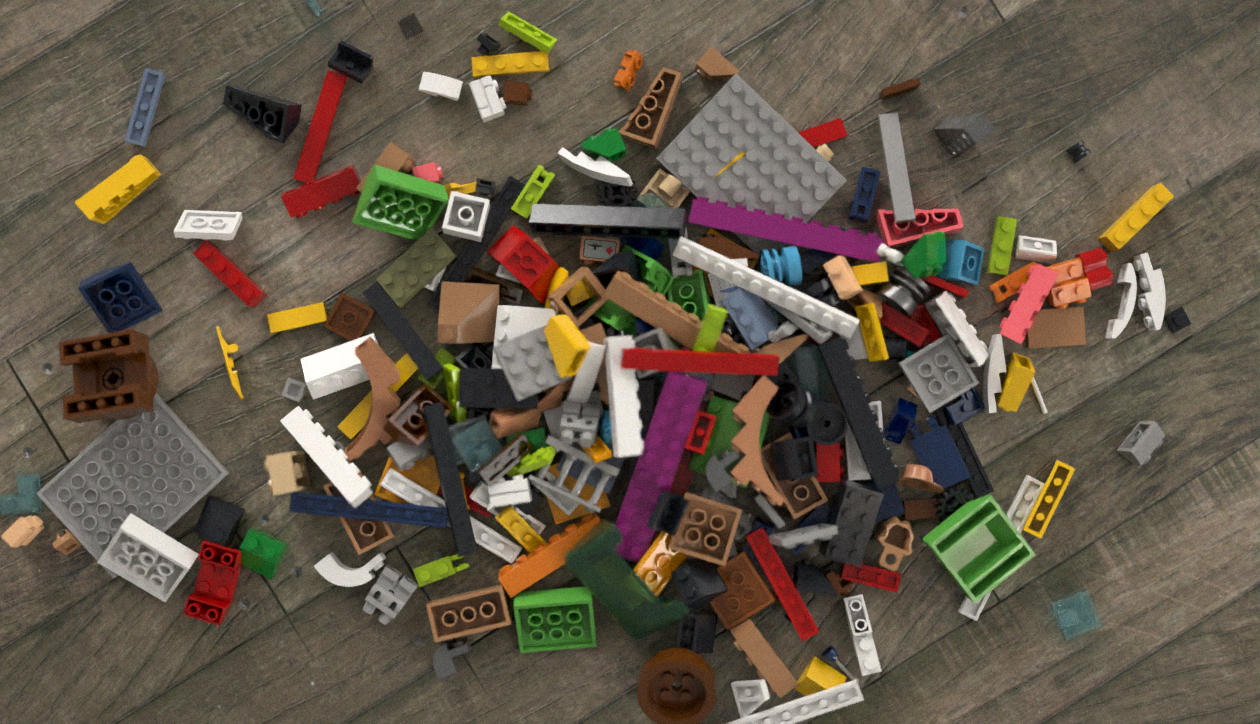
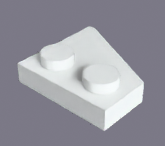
[731,679,770,718]

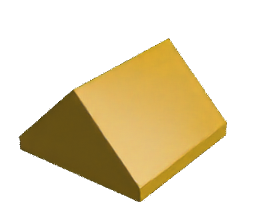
[794,656,847,696]

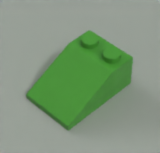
[667,269,712,322]

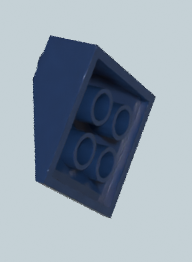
[78,262,163,333]

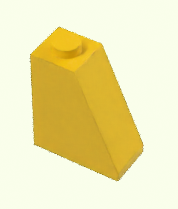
[851,262,888,287]
[544,315,591,377]
[996,352,1035,412]

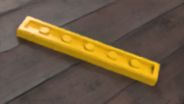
[337,353,419,440]

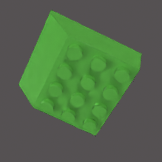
[922,494,1036,603]

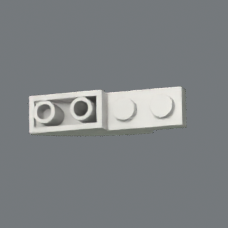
[1133,252,1166,331]
[843,594,882,676]

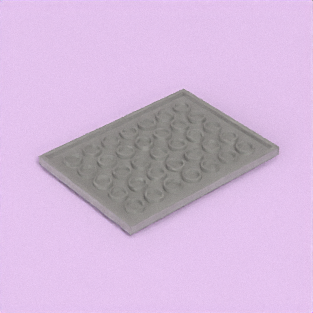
[656,73,847,258]
[36,393,230,579]

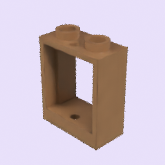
[548,267,608,328]

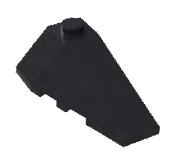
[223,85,302,143]

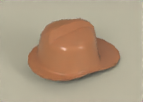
[897,464,943,493]

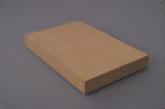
[1026,307,1086,349]

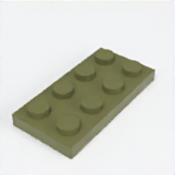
[376,227,457,308]

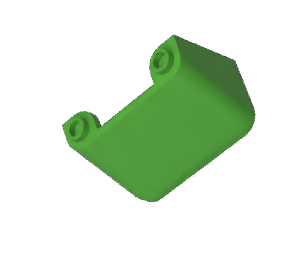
[584,245,673,338]

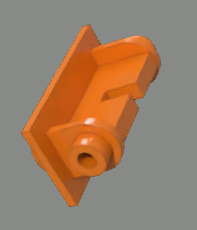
[613,50,643,92]

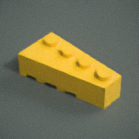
[74,154,162,225]

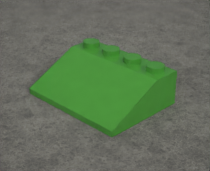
[353,165,449,240]
[688,395,771,488]
[514,586,597,653]

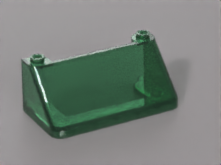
[564,518,690,640]

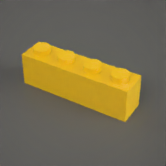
[1098,183,1174,252]
[1023,460,1075,539]

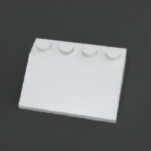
[924,291,989,367]
[492,305,558,369]
[97,513,199,602]

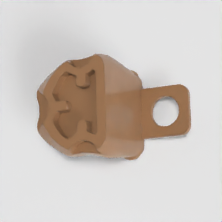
[874,516,914,571]

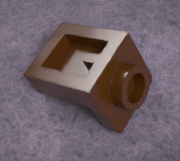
[823,569,854,596]

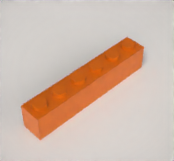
[498,512,609,598]

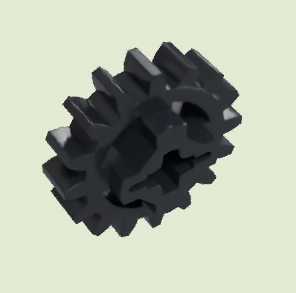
[596,175,638,207]
[934,486,975,522]

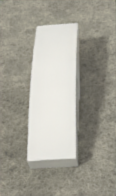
[558,147,633,187]
[983,334,1007,413]
[470,481,546,534]

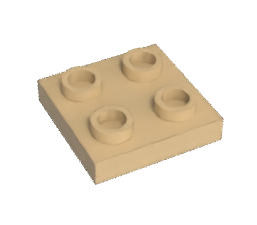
[637,168,690,209]

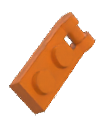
[988,261,1036,303]

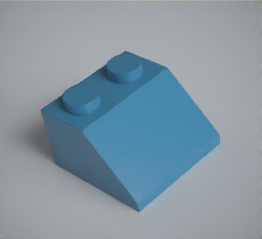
[938,239,985,286]

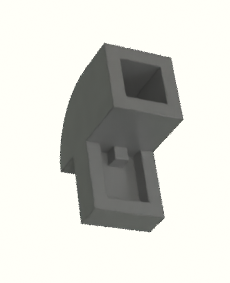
[705,449,739,492]
[433,640,471,680]

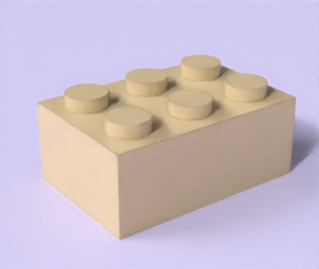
[265,450,311,495]

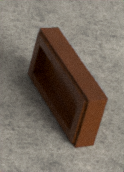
[879,78,921,100]
[903,497,942,520]

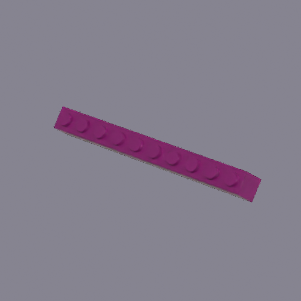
[688,196,884,262]

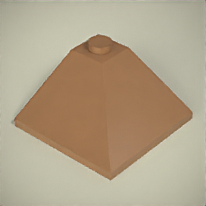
[438,281,500,344]
[669,492,742,566]

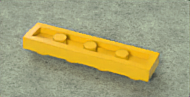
[471,51,549,78]

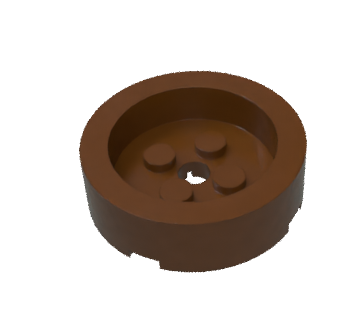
[637,648,716,724]

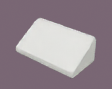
[1015,235,1057,264]

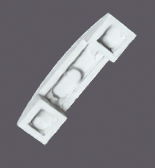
[1105,263,1137,339]
[565,341,605,410]

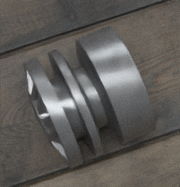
[877,266,930,317]

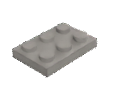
[768,523,838,549]

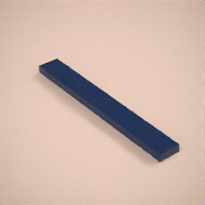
[289,492,448,528]

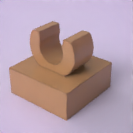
[53,529,82,555]

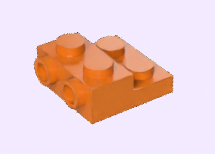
[1046,258,1091,309]

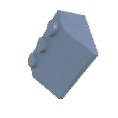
[719,288,779,350]

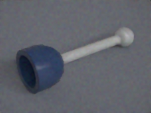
[821,646,859,684]

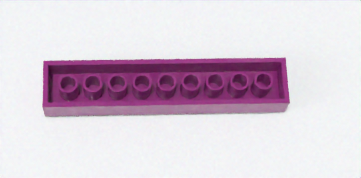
[606,371,707,563]

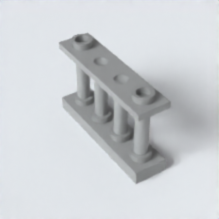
[529,435,620,513]

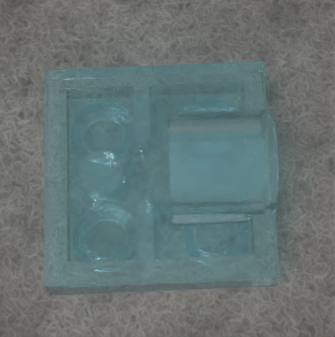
[451,418,502,472]
[1050,589,1102,640]

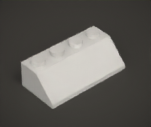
[301,333,378,400]

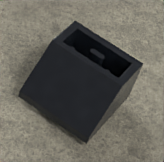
[770,436,818,481]
[674,609,718,654]

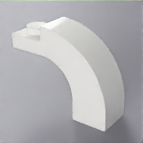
[314,552,387,587]

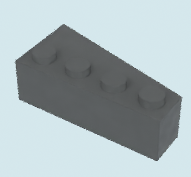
[933,114,994,158]

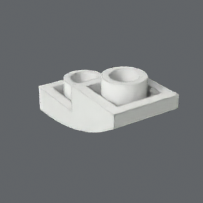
[418,72,463,101]

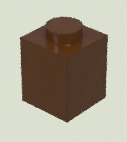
[503,81,533,106]

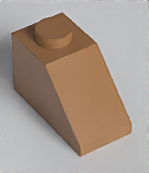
[695,46,740,80]

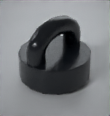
[720,320,738,338]

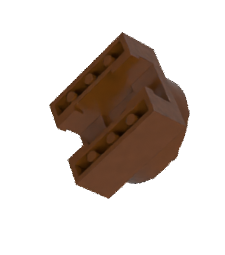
[59,329,158,423]

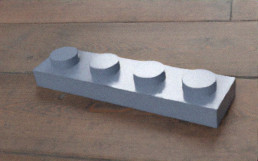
[124,68,166,147]

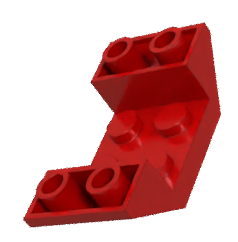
[487,225,568,305]
[183,541,242,626]

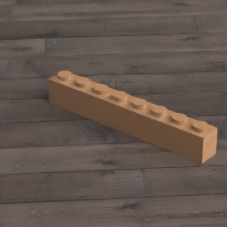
[603,271,751,377]

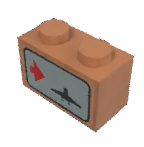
[580,236,620,266]

